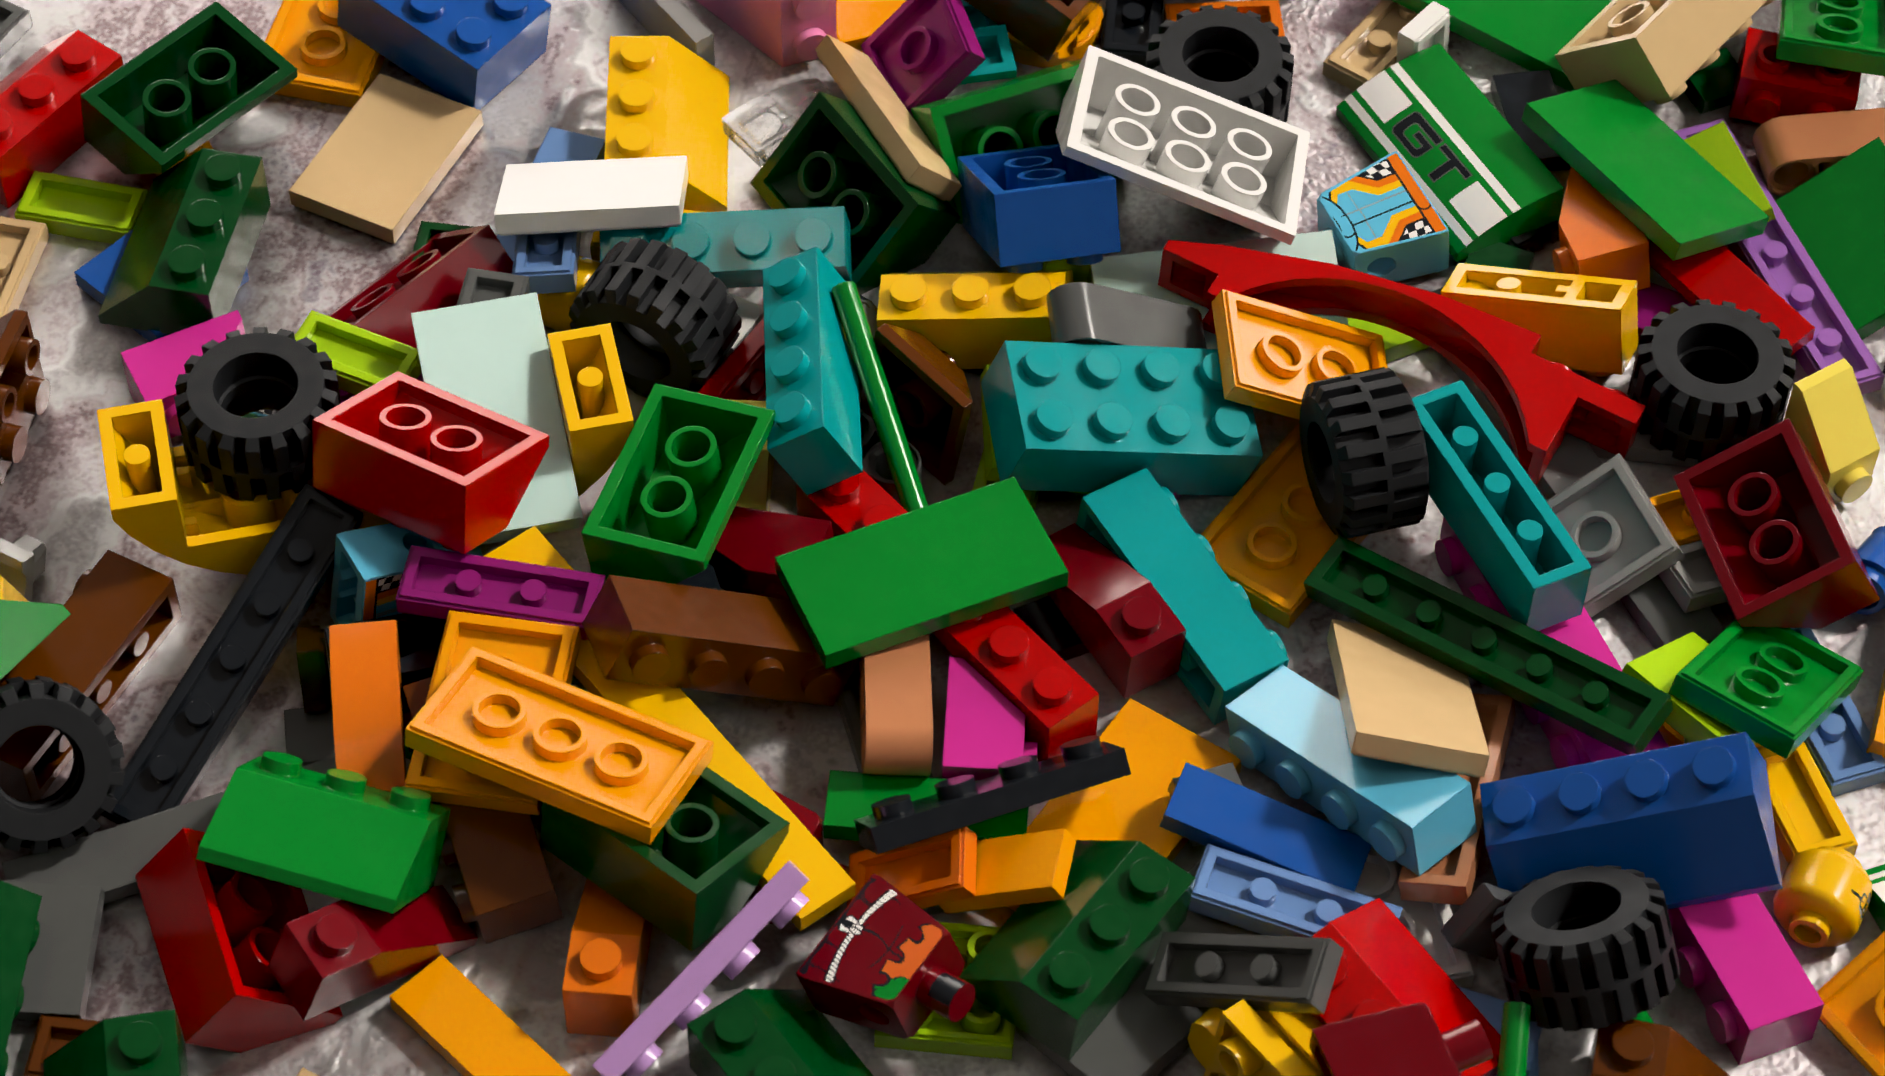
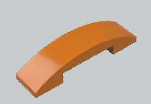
[329,620,407,792]

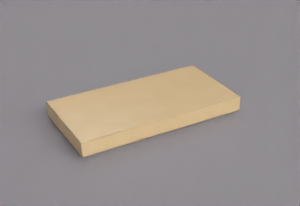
[1327,619,1490,778]

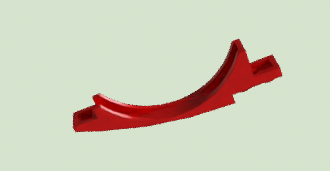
[1158,240,1646,486]

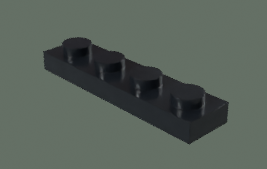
[854,735,1131,854]

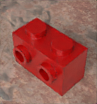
[1728,27,1861,124]

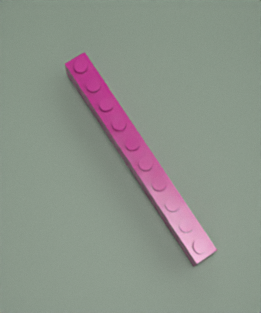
[1435,517,1824,1066]

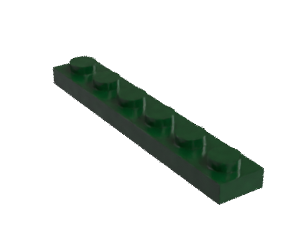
[1303,536,1673,755]

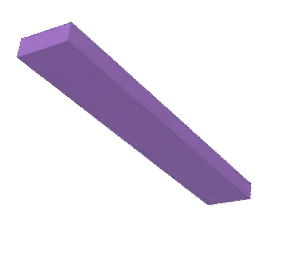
[1674,119,1885,395]

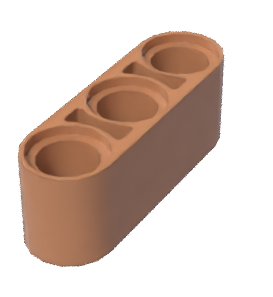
[1752,107,1885,196]
[859,634,933,777]

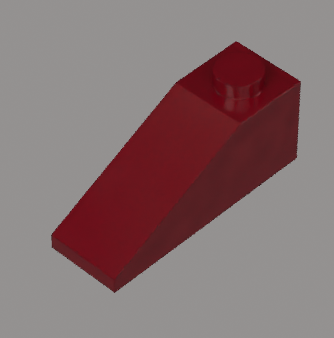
[711,506,834,599]
[1047,523,1186,699]
[268,885,478,1021]

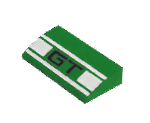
[1336,43,1564,262]

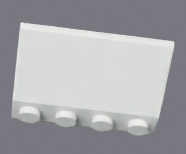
[1056,45,1310,245]

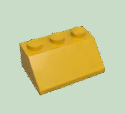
[604,36,730,212]
[877,270,1073,369]

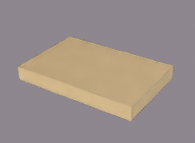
[289,73,483,244]

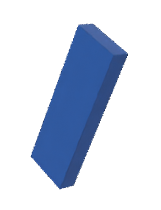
[1159,762,1372,892]

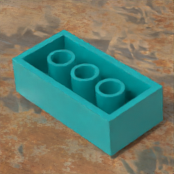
[981,340,1263,496]

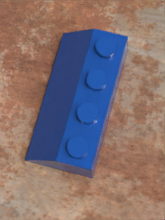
[1480,732,1783,910]

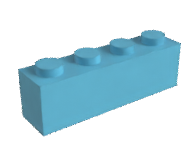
[1225,664,1477,876]

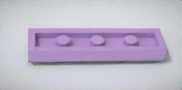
[592,861,810,1076]

